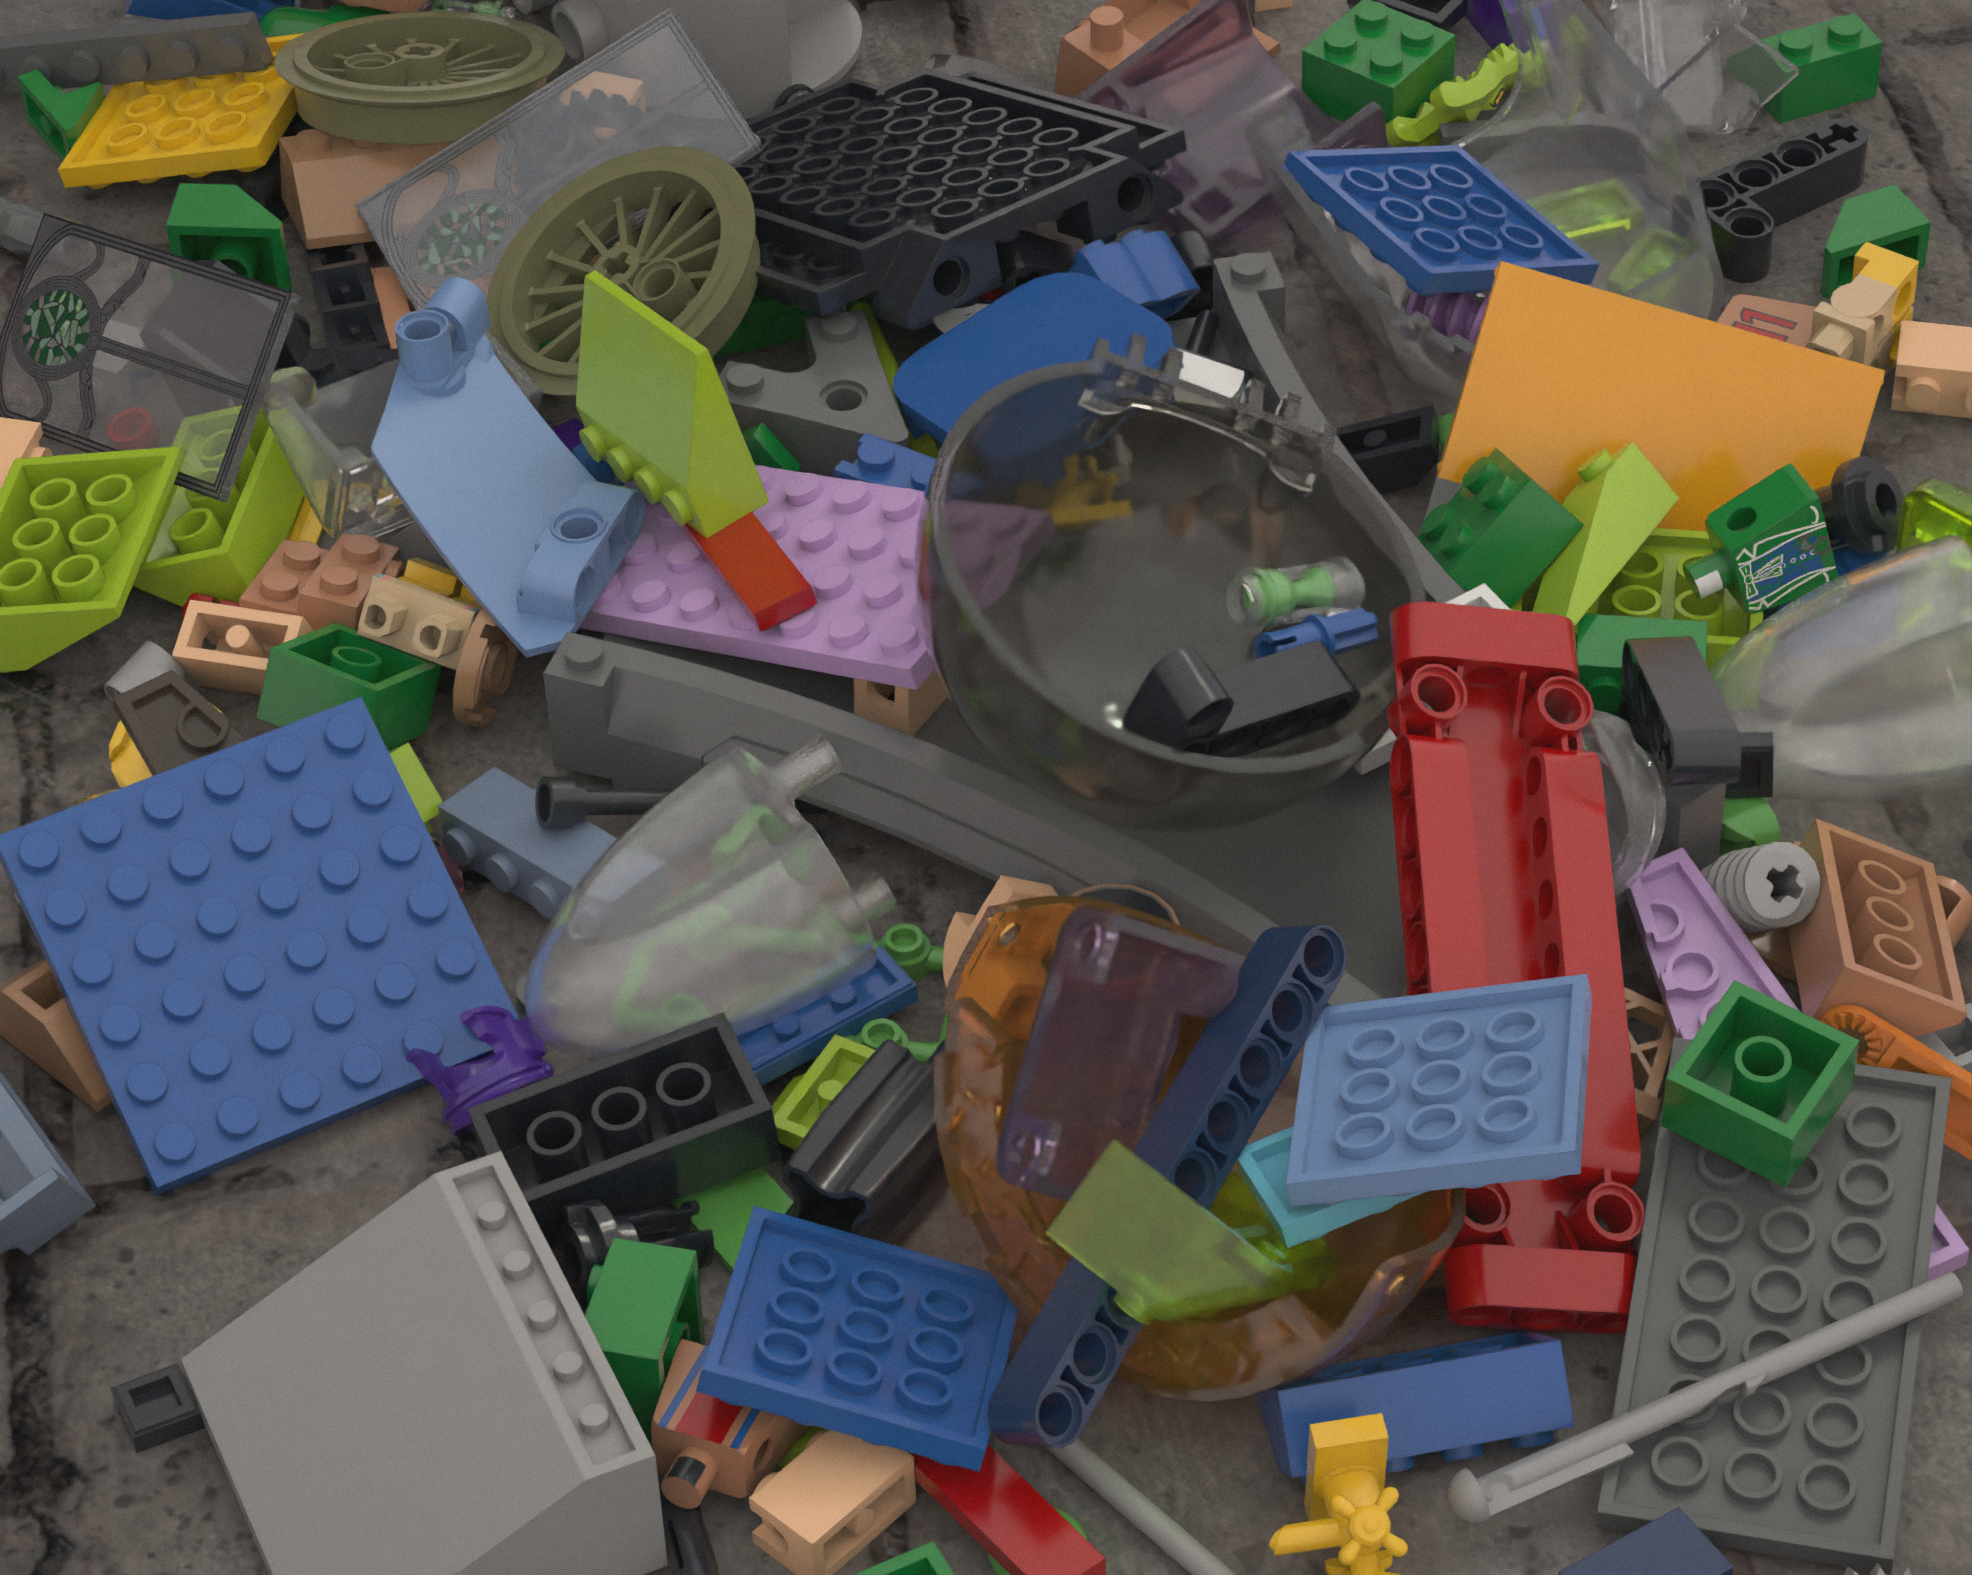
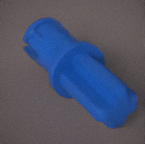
[1254,608,1379,659]

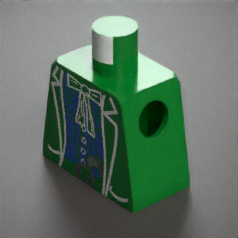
[1683,463,1840,614]

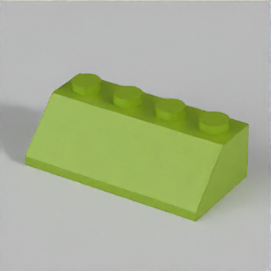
[133,397,322,607]

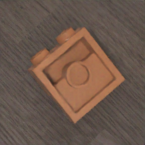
[239,533,406,631]

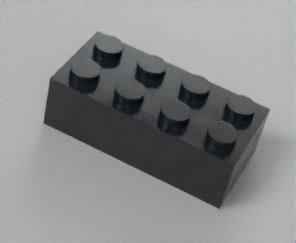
[467,1012,782,1248]

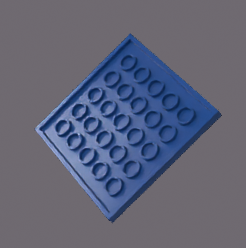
[0,697,520,1196]

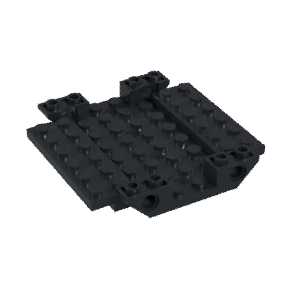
[617,68,1187,330]

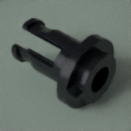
[1813,456,1906,557]
[557,1199,714,1307]

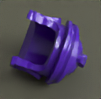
[405,1005,554,1136]

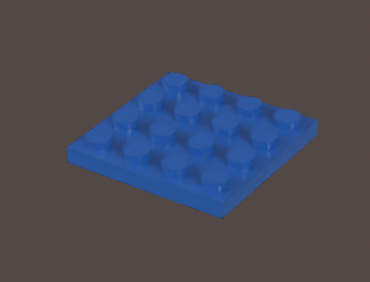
[1281,145,1600,297]
[696,1206,1025,1472]

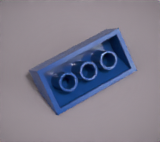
[1252,1330,1574,1486]

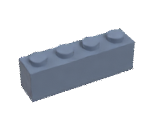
[438,766,678,959]

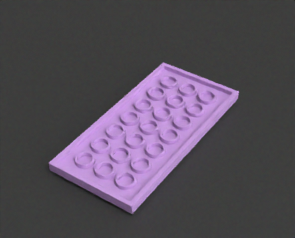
[579,465,1053,690]

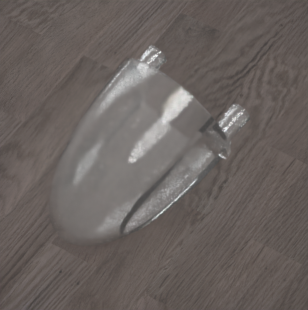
[1709,534,1972,802]
[524,734,898,1061]

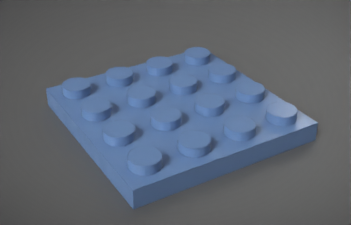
[1285,974,1592,1207]

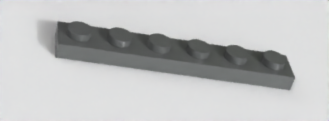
[0,12,273,95]

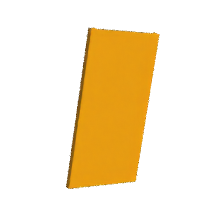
[1436,261,1885,531]

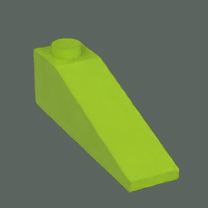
[1532,442,1679,626]

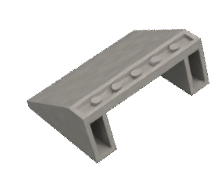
[181,1151,668,1575]

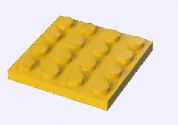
[57,33,305,189]

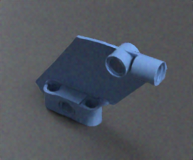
[371,277,646,658]

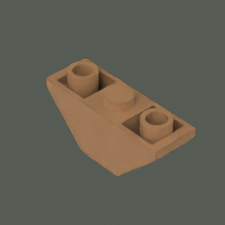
[0,959,112,1112]

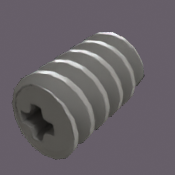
[1701,842,1820,934]

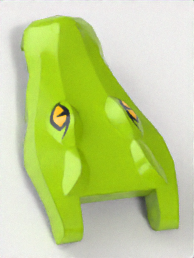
[1382,34,1549,147]

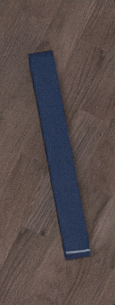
[988,925,1347,1448]

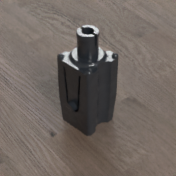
[783,1036,985,1245]

